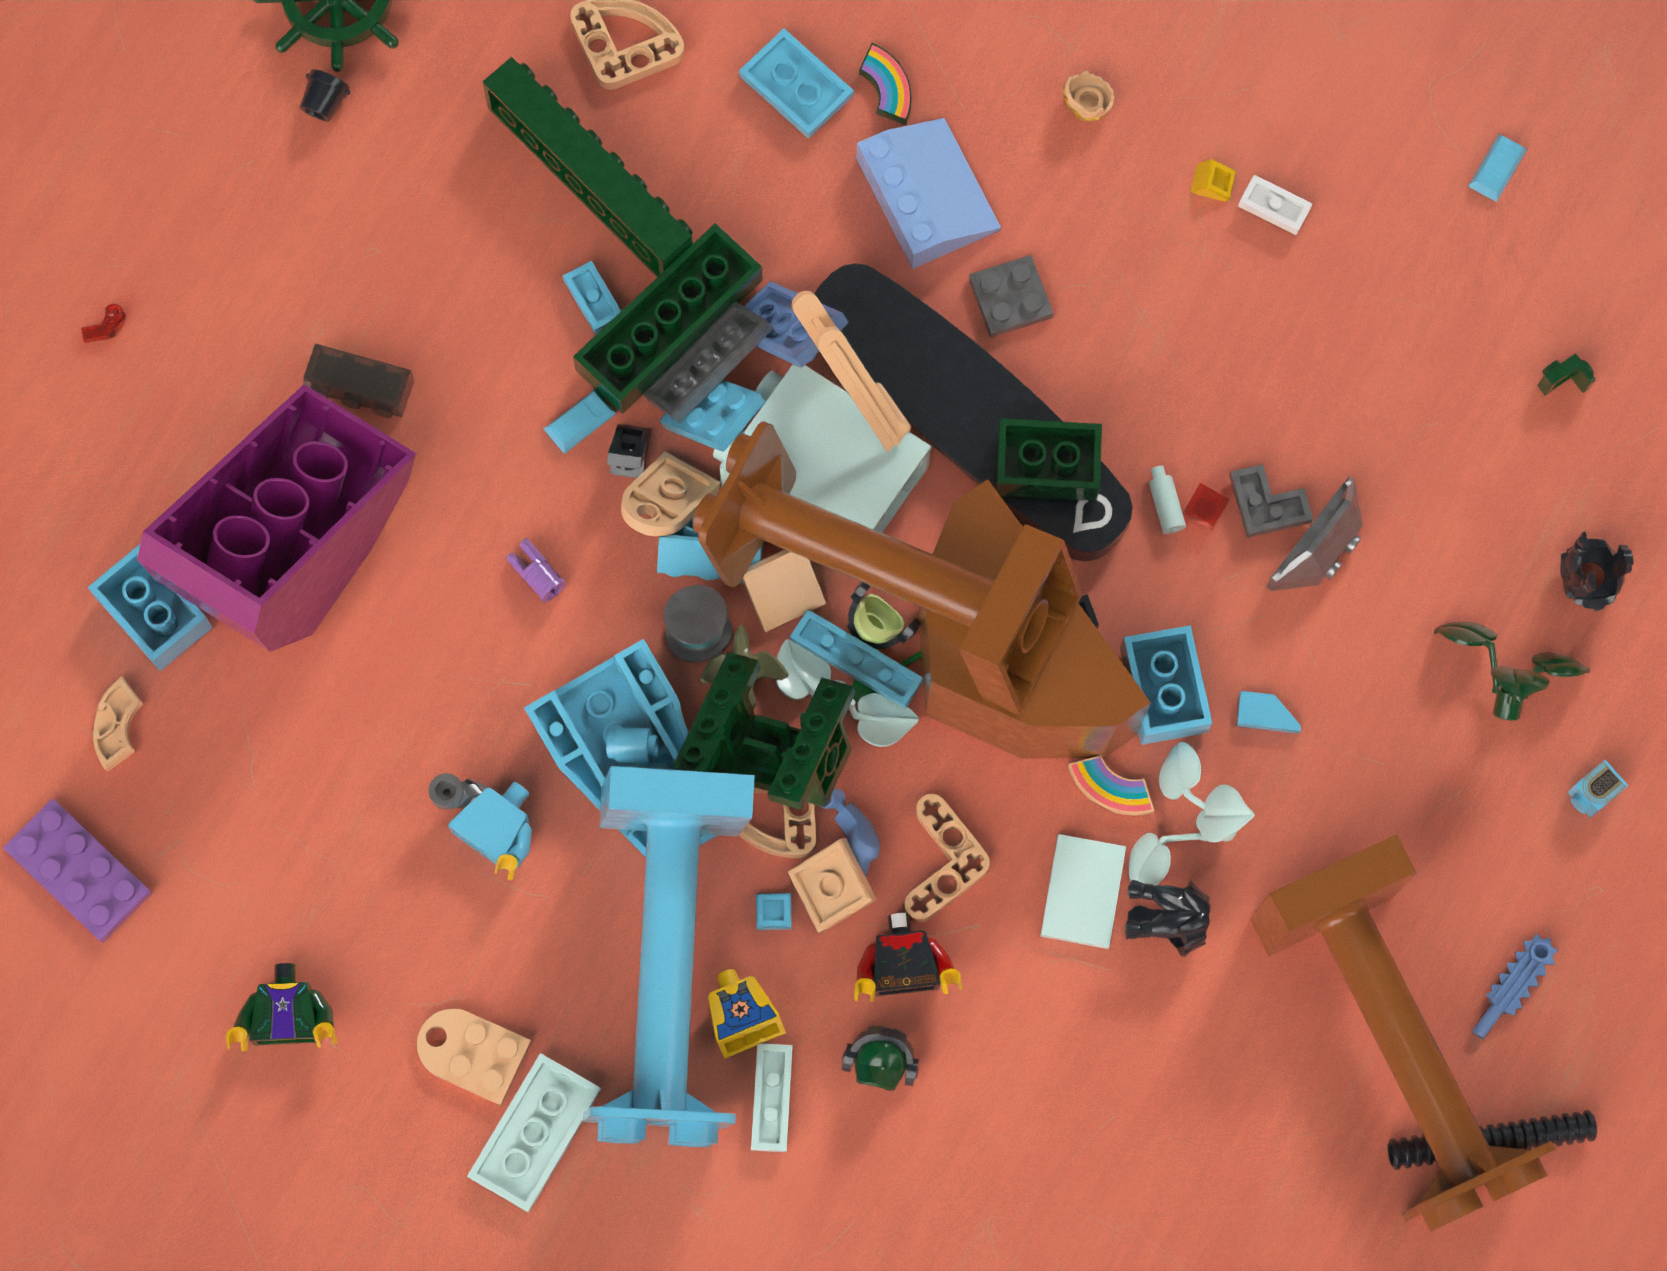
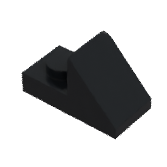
[607,424,651,478]

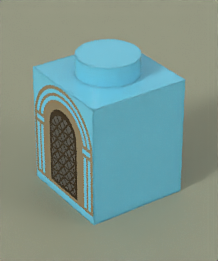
[1567,760,1629,818]

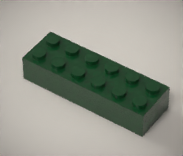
[573,223,763,414]

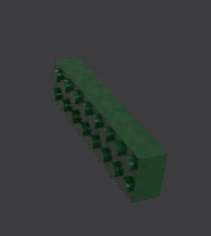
[482,57,693,277]

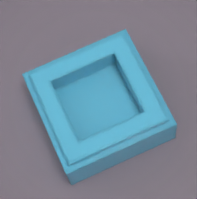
[756,893,791,930]

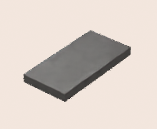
[643,301,773,423]

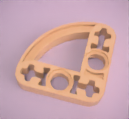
[570,0,685,90]
[739,787,816,858]

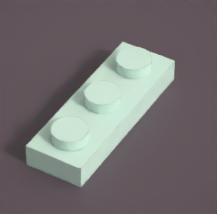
[751,1043,793,1153]

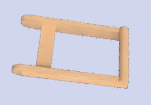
[791,291,911,452]

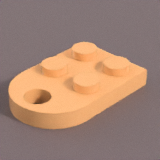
[621,452,721,536]
[417,1009,532,1106]

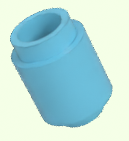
[606,728,659,763]

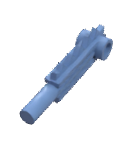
[1472,934,1558,1040]

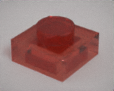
[1183,483,1229,530]

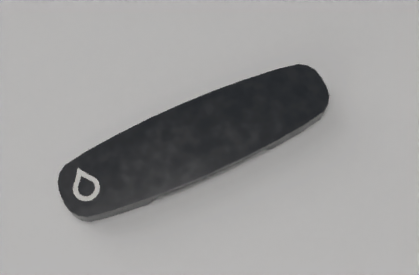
[814,263,1133,562]

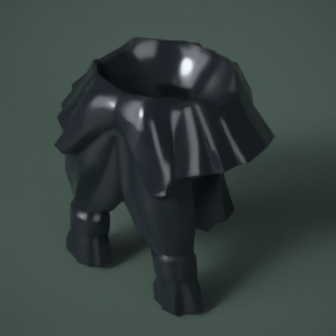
[1560,531,1634,611]
[1125,880,1211,957]

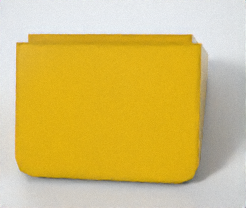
[1191,159,1236,202]

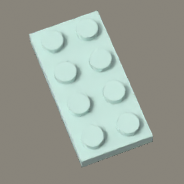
[467,1053,602,1213]

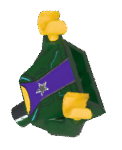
[226,963,338,1052]

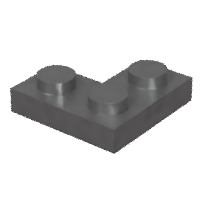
[1229,464,1313,538]

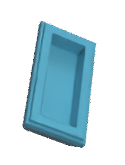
[1468,134,1527,202]
[543,389,616,454]

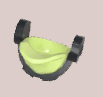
[847,582,921,650]

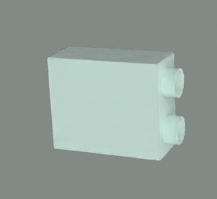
[713,364,931,533]

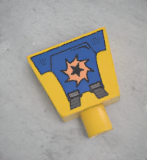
[708,969,786,1059]

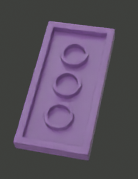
[3,798,152,943]

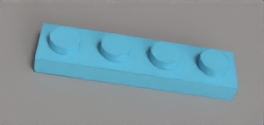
[790,609,924,709]

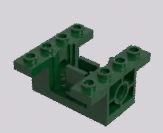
[672,652,855,810]

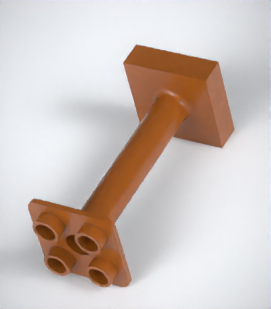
[693,421,1083,716]
[1250,834,1555,1232]

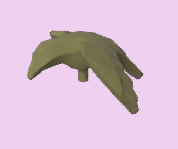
[700,625,789,709]

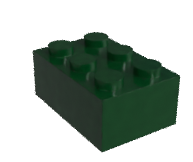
[995,418,1102,501]

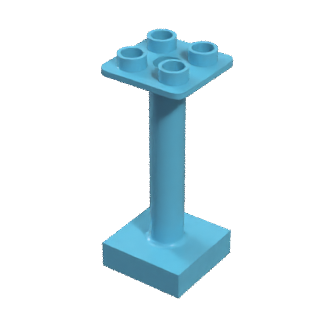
[583,766,754,1147]

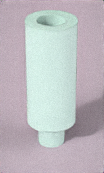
[1149,466,1186,534]

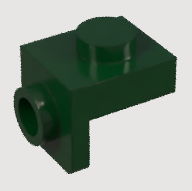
[1537,353,1596,396]

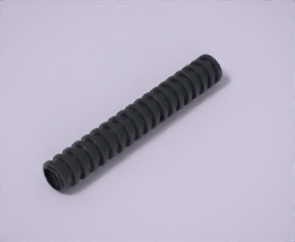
[1387,1110,1597,1170]

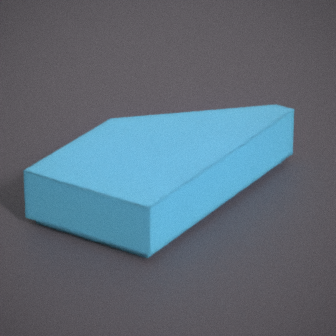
[1236,691,1301,734]

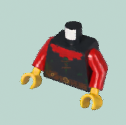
[854,913,963,1002]

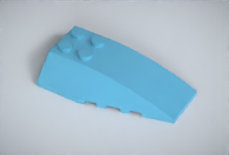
[524,639,717,858]

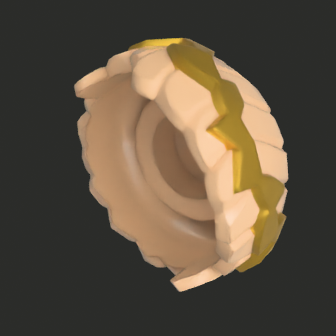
[1063,70,1114,122]

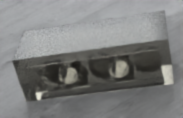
[303,343,414,418]

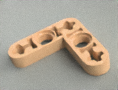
[904,794,990,922]

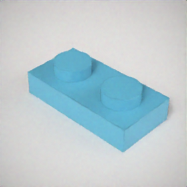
[563,261,621,334]

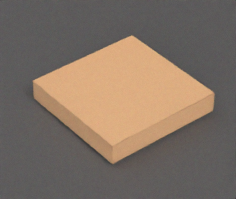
[742,549,826,632]
[788,838,877,933]

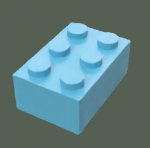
[88,544,213,671]
[1120,625,1213,745]

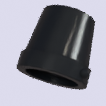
[300,69,350,122]

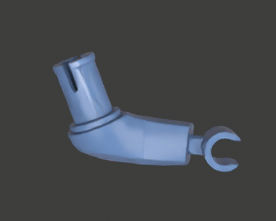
[821,788,880,877]

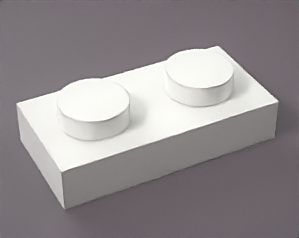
[1238,175,1312,235]

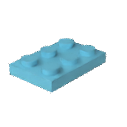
[739,28,854,139]
[659,380,765,452]

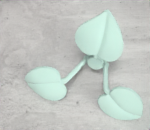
[776,639,919,747]
[1128,742,1255,886]

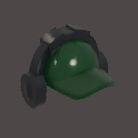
[842,1026,919,1091]

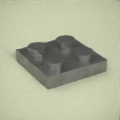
[968,255,1053,338]

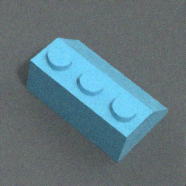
[657,517,763,583]

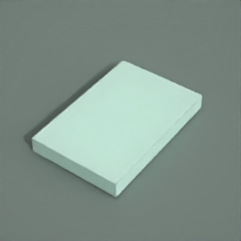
[1040,834,1126,949]

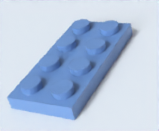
[745,281,849,368]

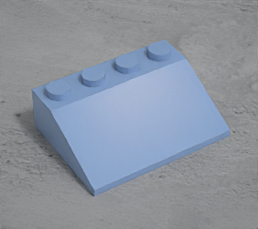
[856,118,1001,269]

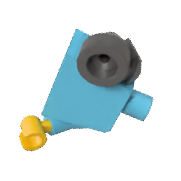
[428,773,532,880]

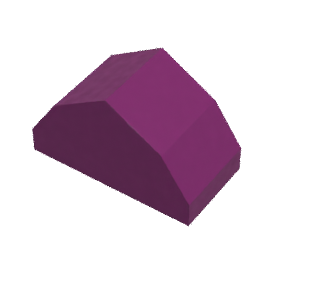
[137,384,416,652]

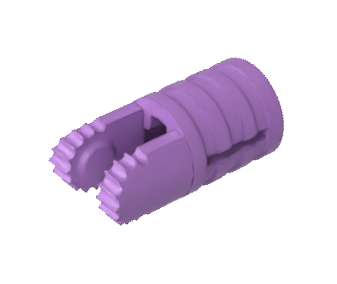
[506,537,566,602]

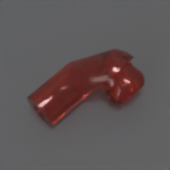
[81,303,126,343]

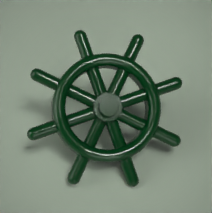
[253,0,399,72]

